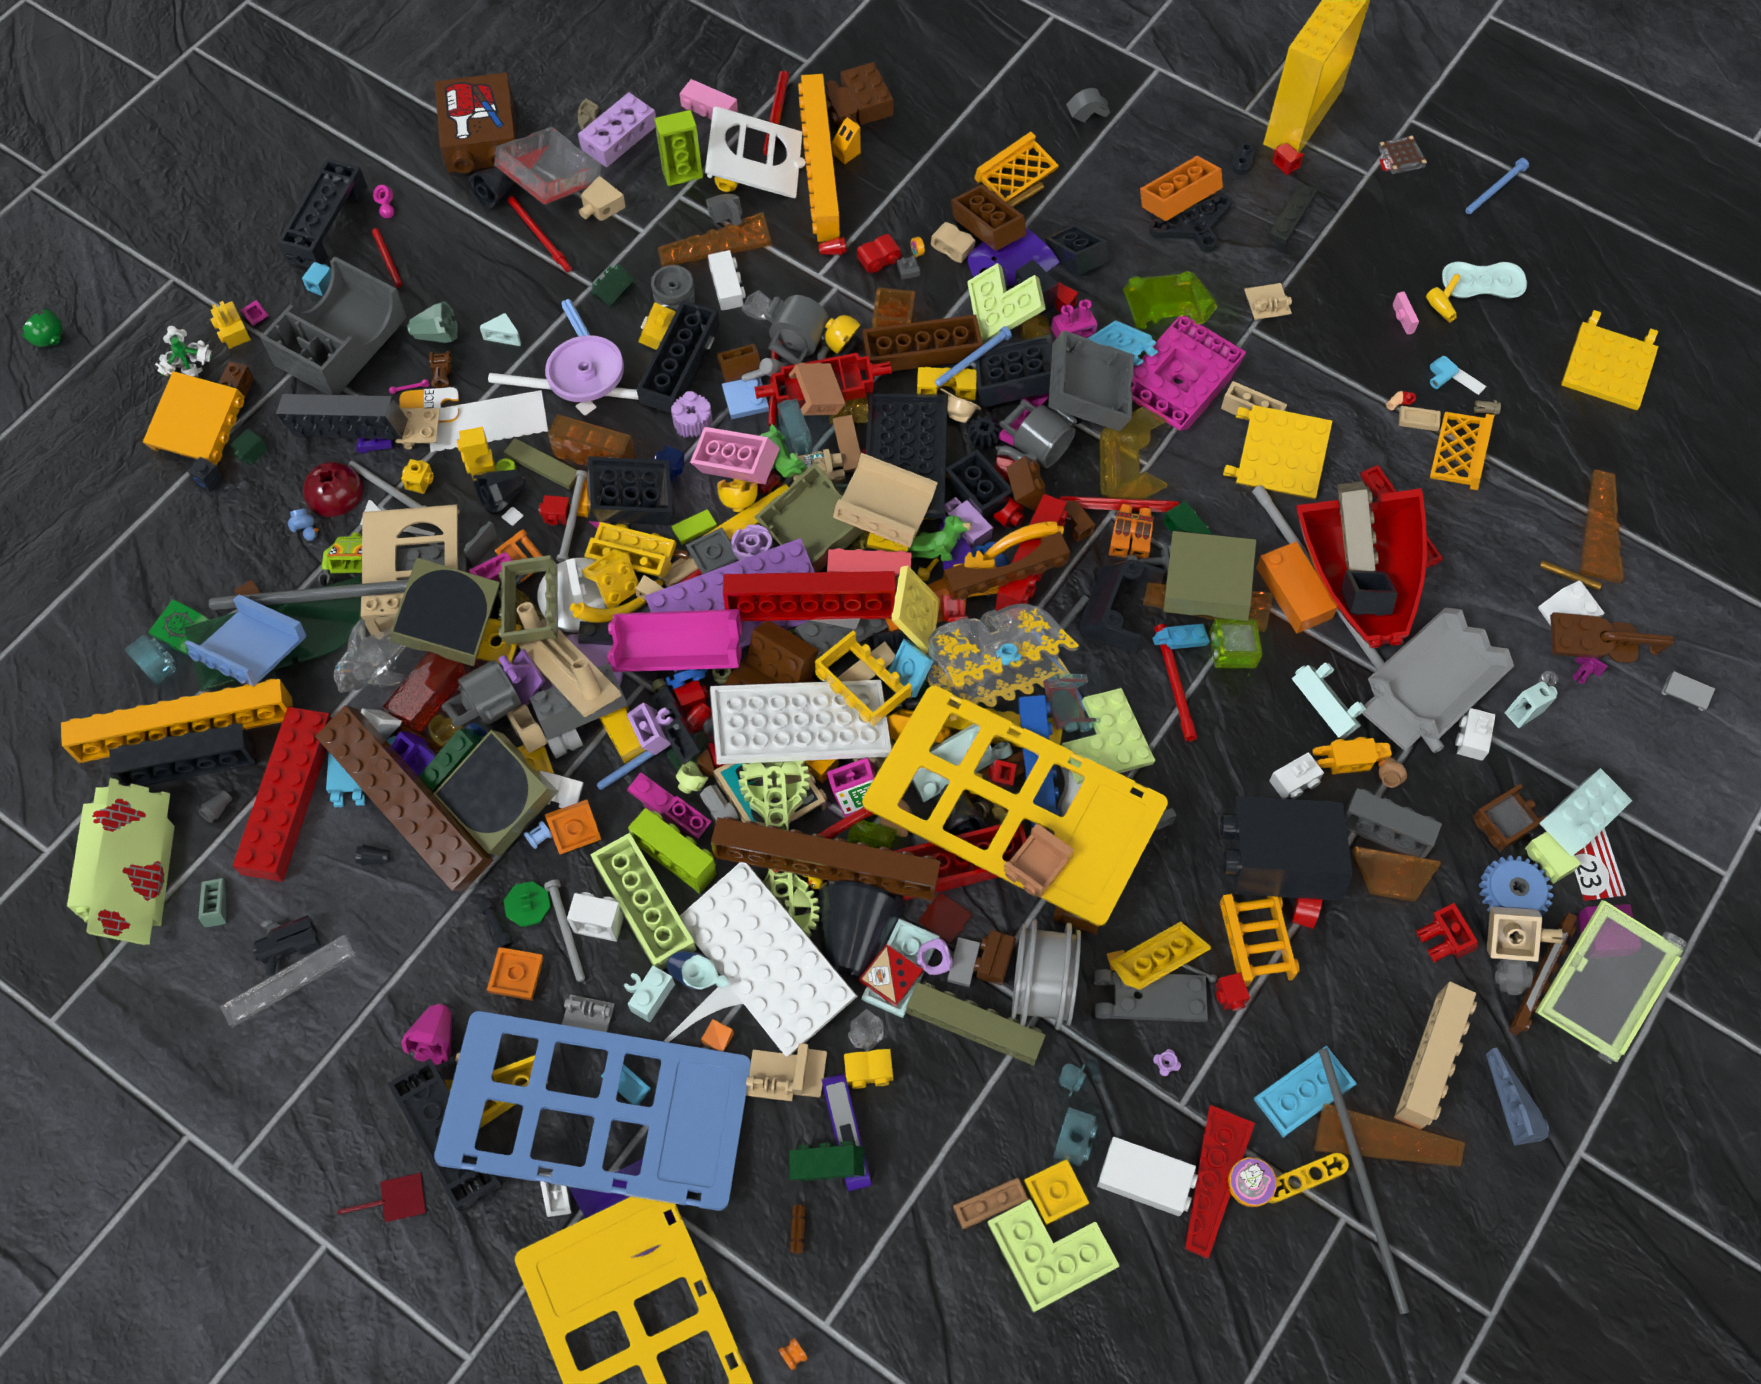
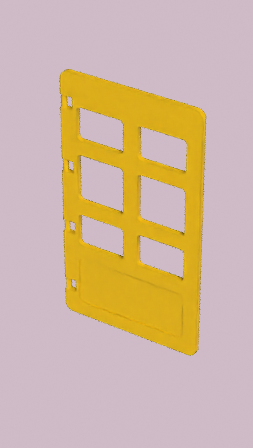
[862,686,1168,926]
[515,1197,753,1384]

